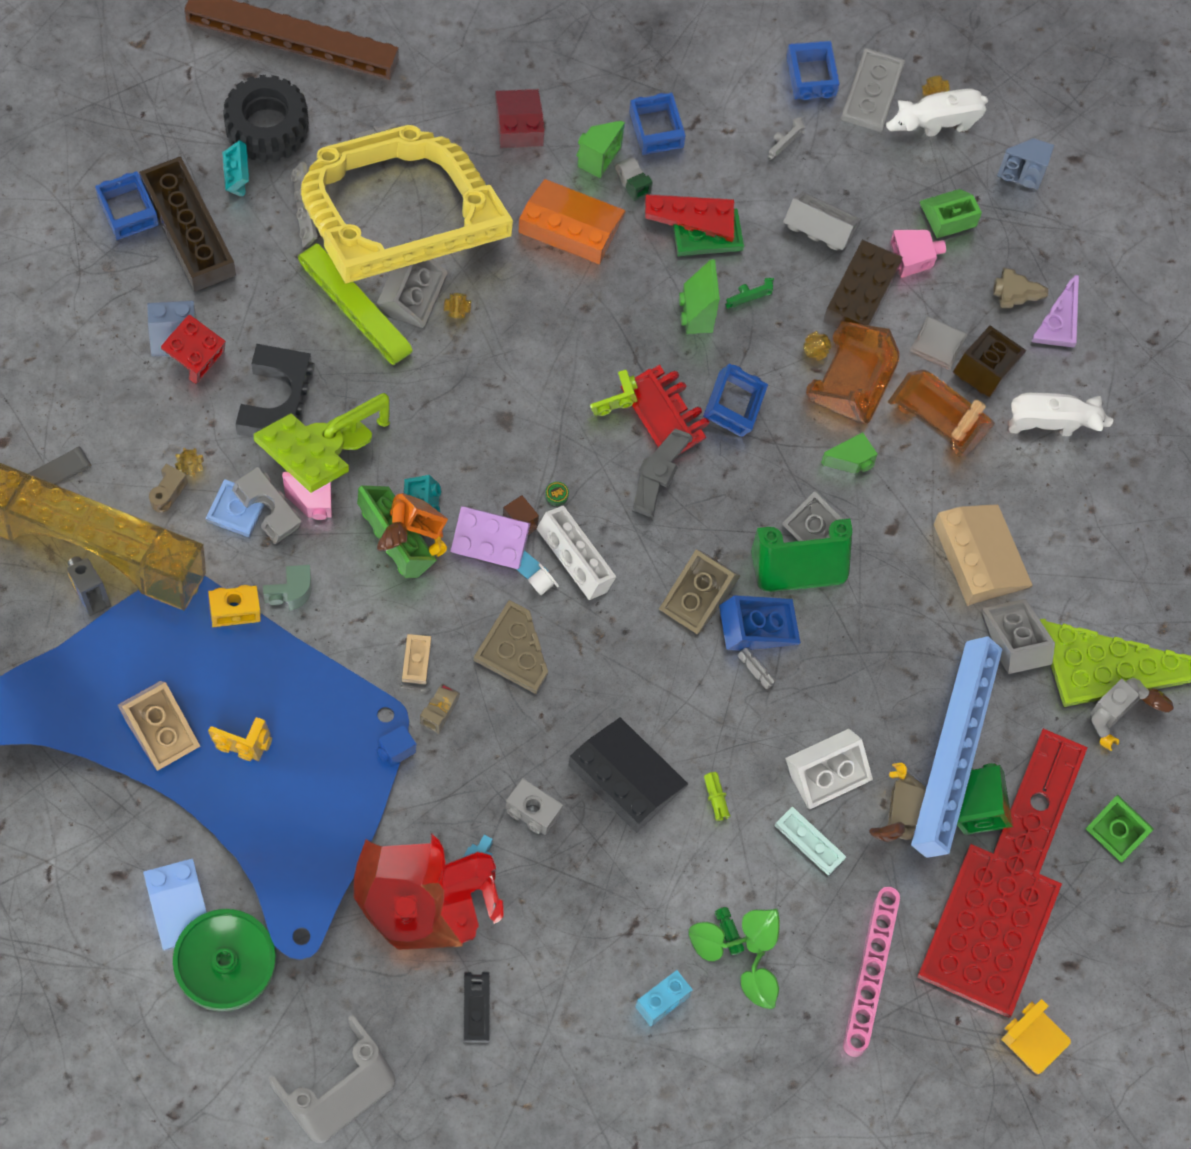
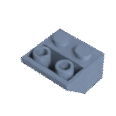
[997,138,1054,189]

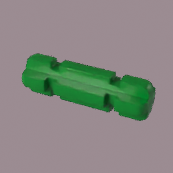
[715,907,744,955]

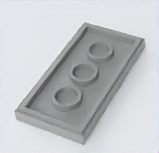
[841,48,905,132]

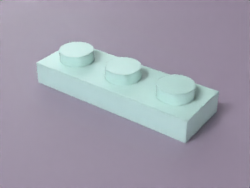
[775,807,846,876]

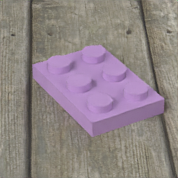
[451,506,531,569]

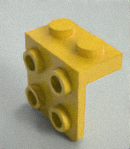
[208,717,272,761]
[1001,999,1071,1074]

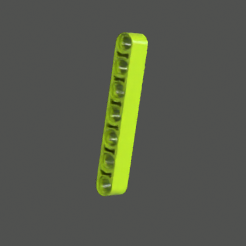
[298,243,413,365]

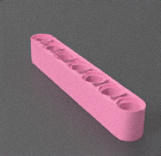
[843,887,900,1057]

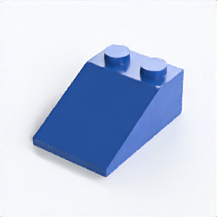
[719,595,801,651]

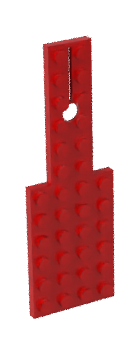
[917,728,1088,1018]

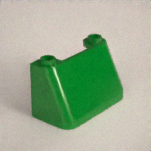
[751,518,852,592]

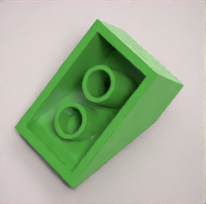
[679,259,720,334]

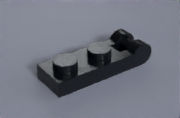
[464,972,490,1043]

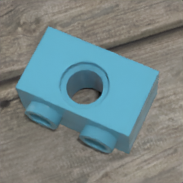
[635,970,693,1027]

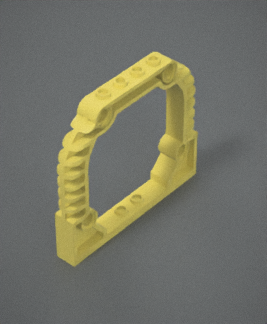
[301,125,513,284]

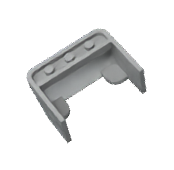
[269,1014,395,1143]

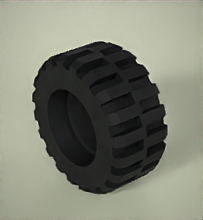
[223,75,309,162]

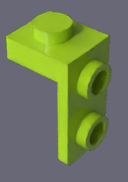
[590,369,638,416]

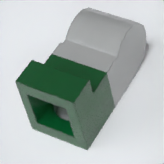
[615,157,653,201]

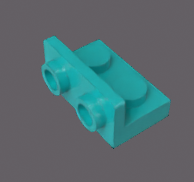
[223,140,249,197]
[404,475,442,512]

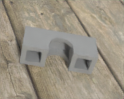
[232,467,301,545]

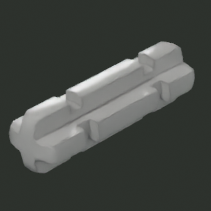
[738,648,776,689]

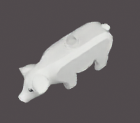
[886,88,988,136]
[1008,393,1113,436]

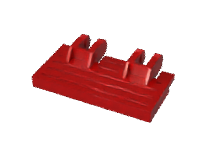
[621,365,710,455]

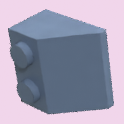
[147,301,196,357]

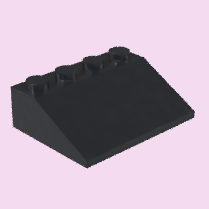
[568,717,689,833]

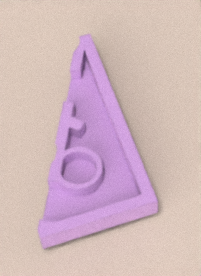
[1032,275,1079,347]

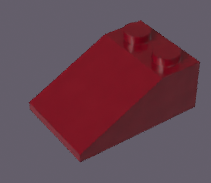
[495,89,544,148]

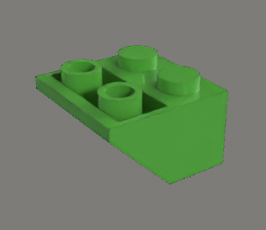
[920,189,982,239]

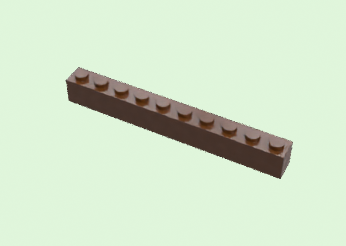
[184,0,399,80]

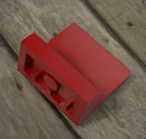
[161,315,226,384]

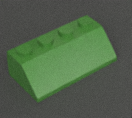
[357,485,437,578]

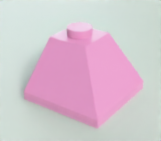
[283,472,332,520]

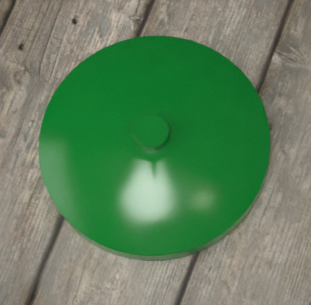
[173,909,276,1011]

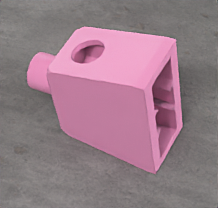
[890,230,946,278]

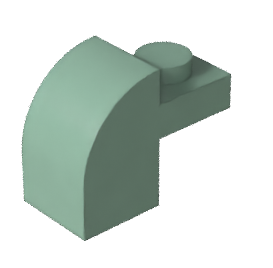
[263,565,312,611]

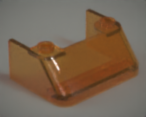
[888,369,995,458]

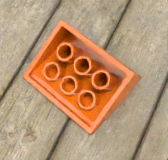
[518,179,626,265]

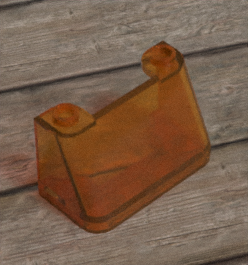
[806,321,899,423]

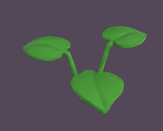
[688,909,780,1009]

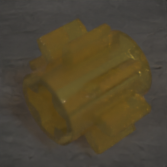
[922,75,950,96]
[444,293,471,318]
[803,331,831,361]
[175,448,204,477]

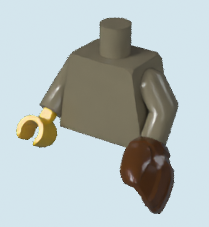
[869,763,927,842]

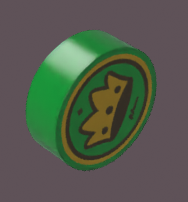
[545,482,569,506]

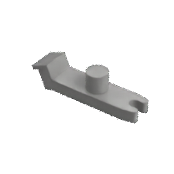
[768,117,806,160]

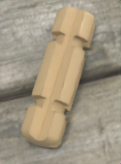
[951,400,986,441]

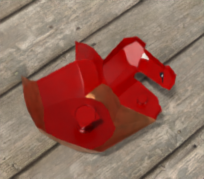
[354,833,504,950]

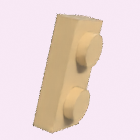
[402,634,431,684]

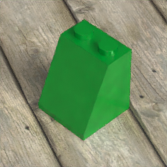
[957,763,1013,835]

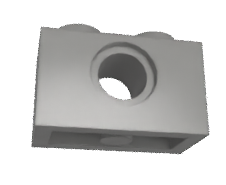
[505,778,563,836]

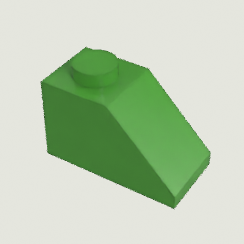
[821,432,878,474]

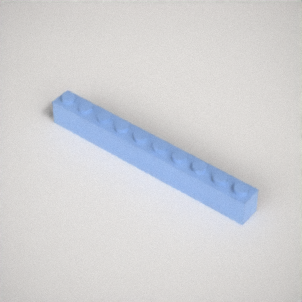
[911,636,1003,858]

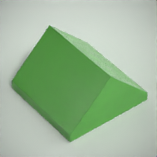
[1086,795,1154,863]

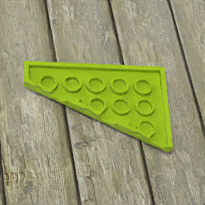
[1040,619,1191,707]

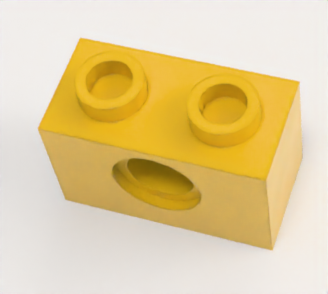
[208,585,260,627]

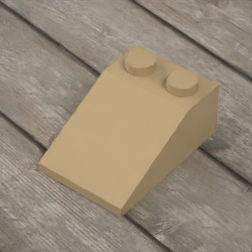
[117,681,200,771]

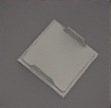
[909,316,968,370]

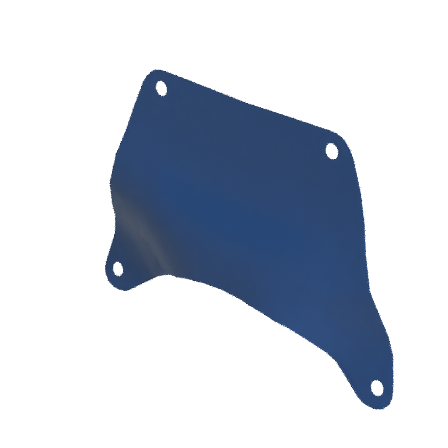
[0,570,409,960]

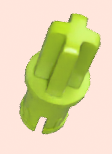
[704,772,731,821]

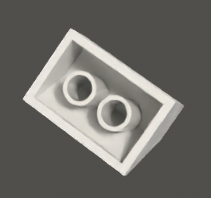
[786,729,873,809]

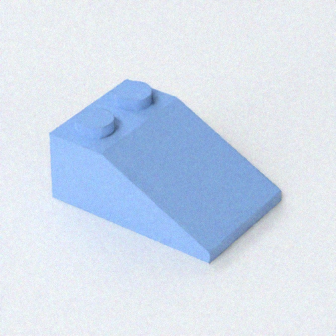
[143,858,207,951]

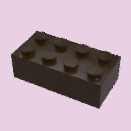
[823,239,903,340]

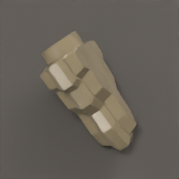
[993,267,1048,308]

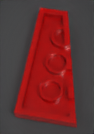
[645,194,734,242]

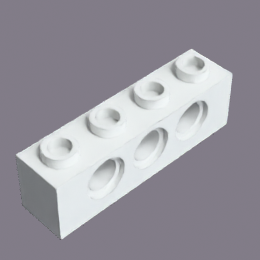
[537,505,616,600]

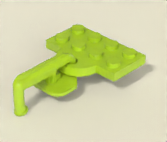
[253,393,390,493]

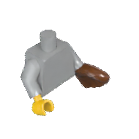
[1091,678,1174,751]

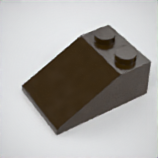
[953,325,1027,398]

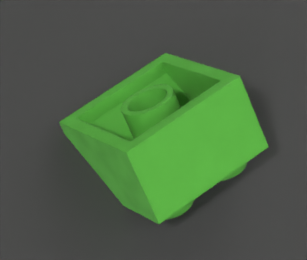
[577,121,625,178]

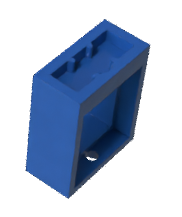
[786,41,840,100]
[629,93,686,155]
[95,171,159,240]
[703,363,768,437]

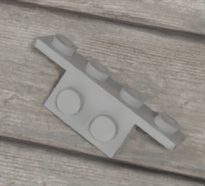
[291,162,330,248]

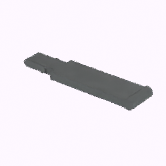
[0,446,92,509]

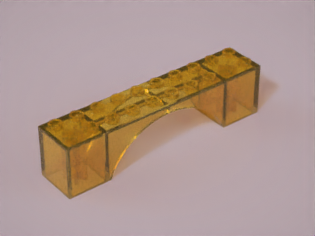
[0,463,206,611]

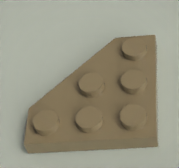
[473,600,548,694]

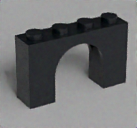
[235,344,315,437]

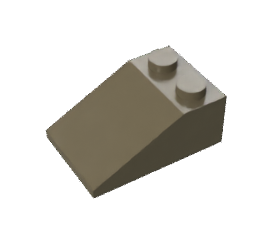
[659,549,740,635]

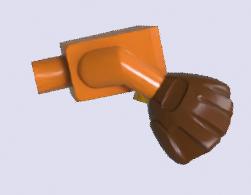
[377,493,448,557]

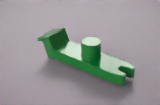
[725,278,774,309]

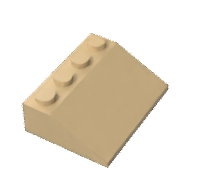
[934,504,1033,606]

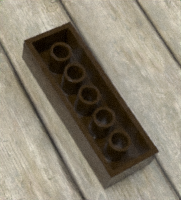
[139,156,236,292]

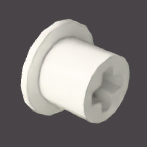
[527,563,559,595]

